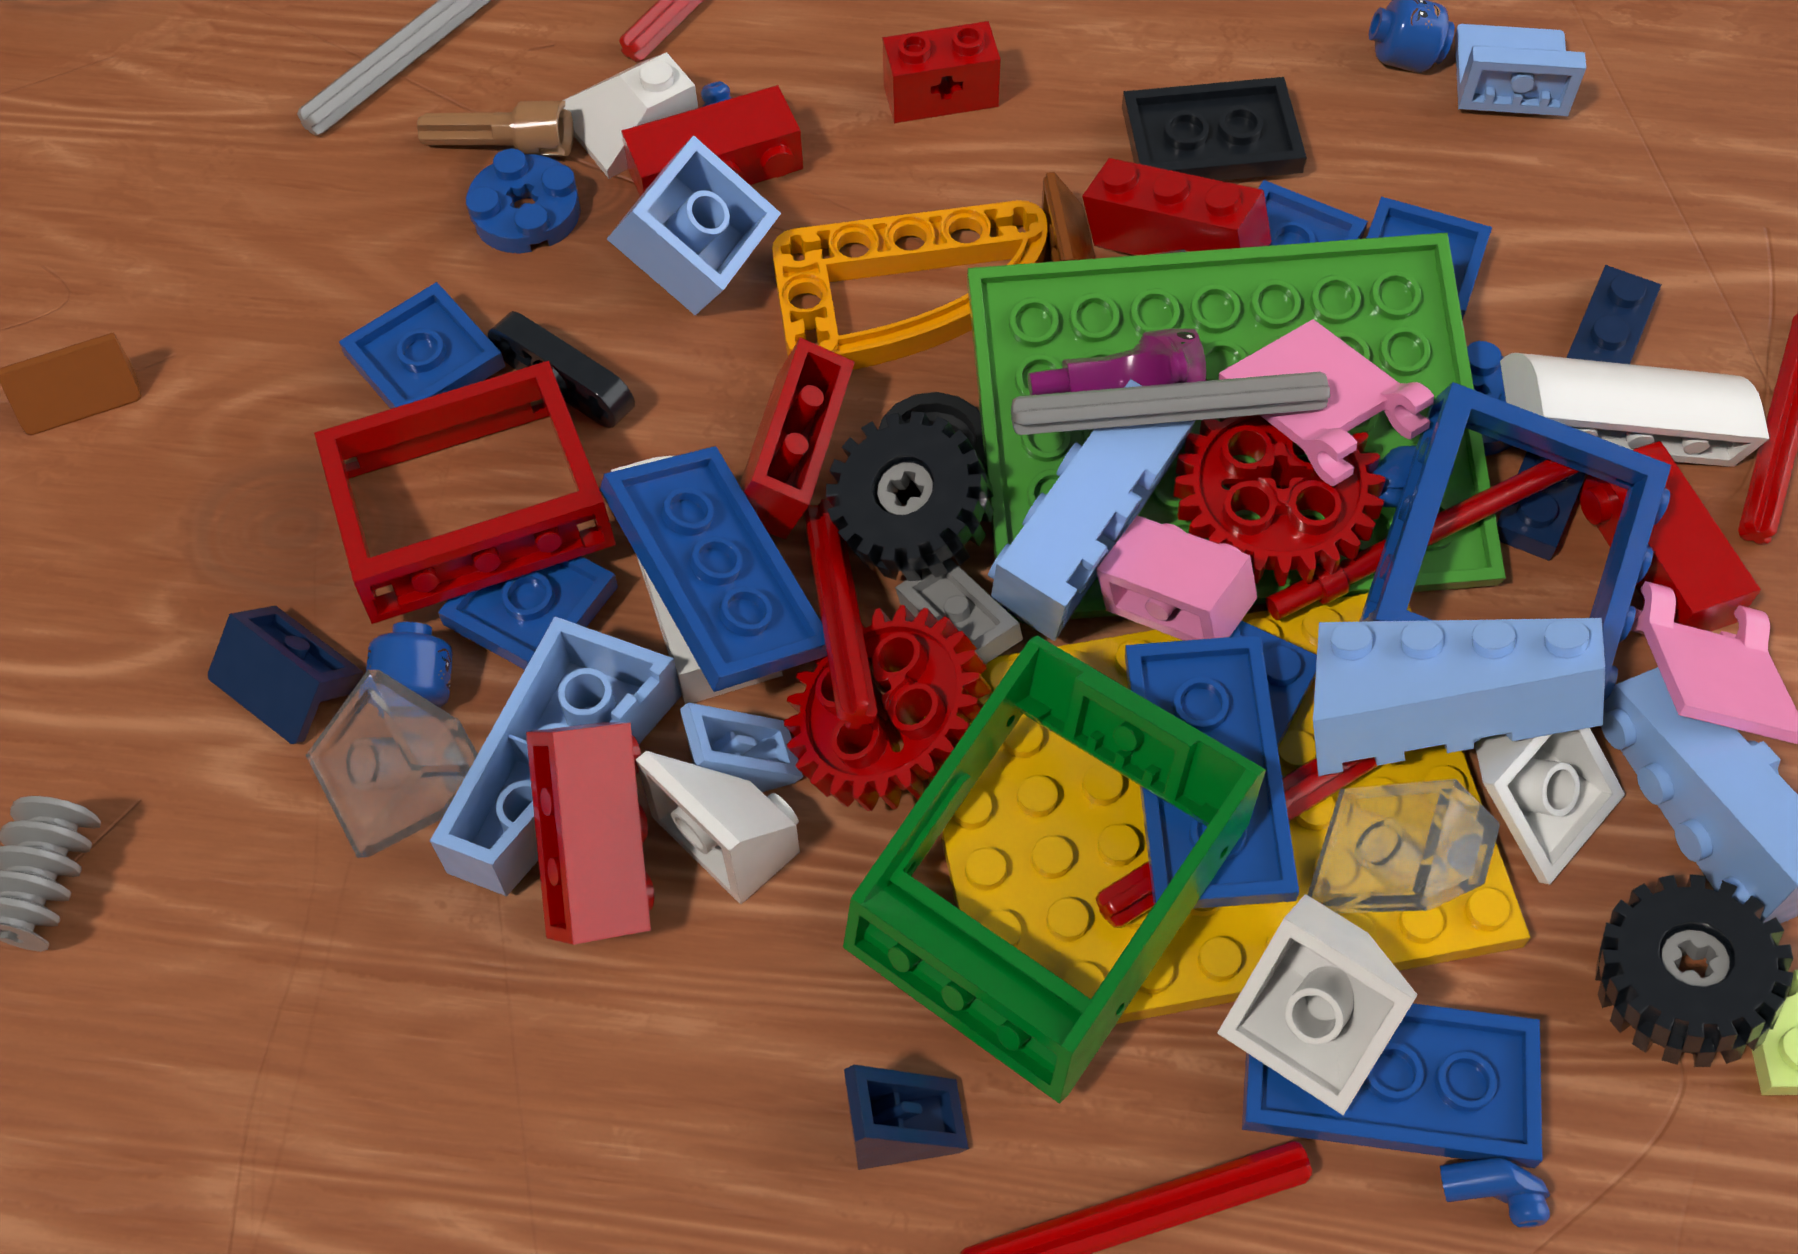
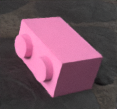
[1096,515,1257,641]

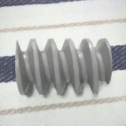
[0,796,101,952]

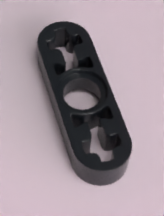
[488,311,635,428]

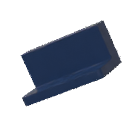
[208,605,364,744]

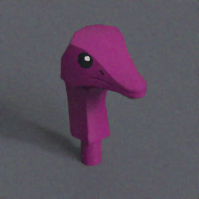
[1028,328,1206,395]

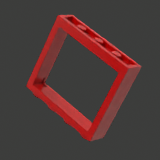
[314,360,616,624]

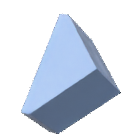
[680,702,803,792]

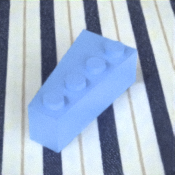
[988,379,1195,641]
[430,617,682,896]
[1313,618,1605,776]
[1601,667,1798,924]

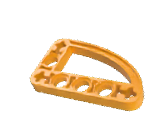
[772,200,1047,370]

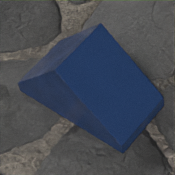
[844,1064,969,1170]

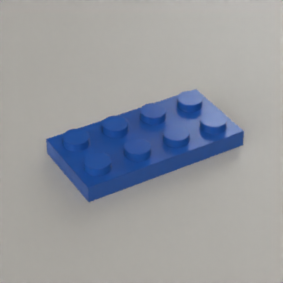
[600,446,827,692]
[1125,635,1299,909]
[1242,1003,1542,1169]

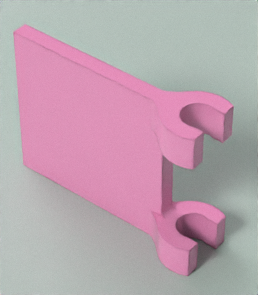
[1219,319,1434,486]
[1630,581,1798,744]

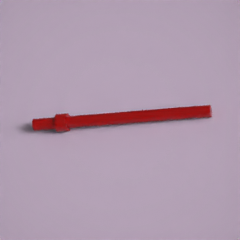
[1265,459,1579,620]

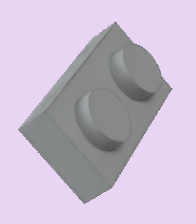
[895,559,1023,664]

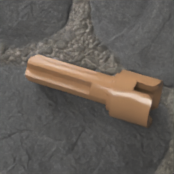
[417,101,574,156]

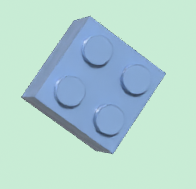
[607,135,781,315]

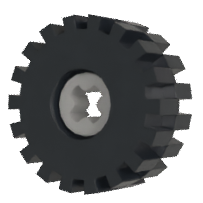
[826,411,994,581]
[1595,874,1794,1067]

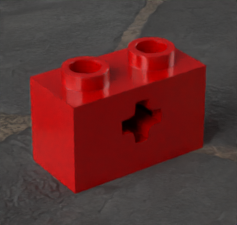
[882,21,1001,123]

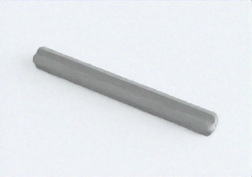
[297,0,491,136]
[1011,371,1330,435]

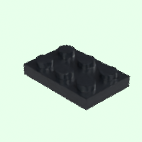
[1122,77,1307,181]

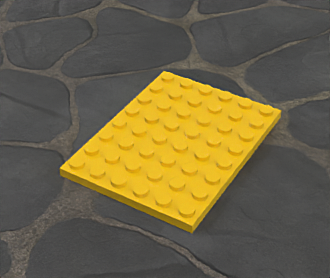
[921,593,1531,1024]

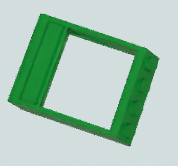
[843,635,1266,1104]

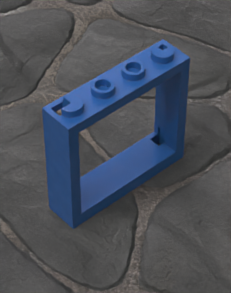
[1359,382,1671,701]

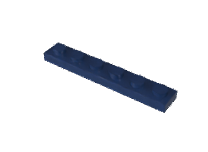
[1497,265,1662,561]

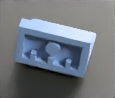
[1455,24,1586,116]

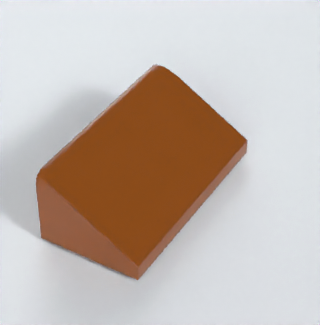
[1041,172,1095,262]
[0,332,142,435]

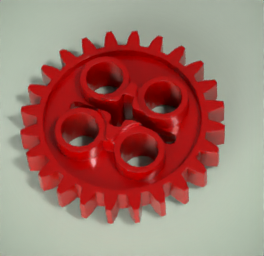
[1173,415,1385,586]
[784,605,991,811]

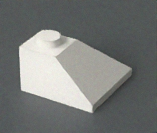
[562,52,698,179]
[1474,728,1625,885]
[636,751,800,904]
[1217,894,1418,1115]

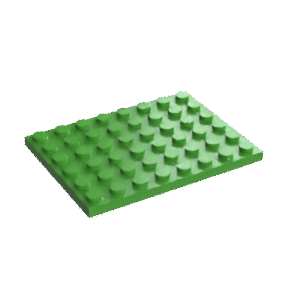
[967,233,1506,623]

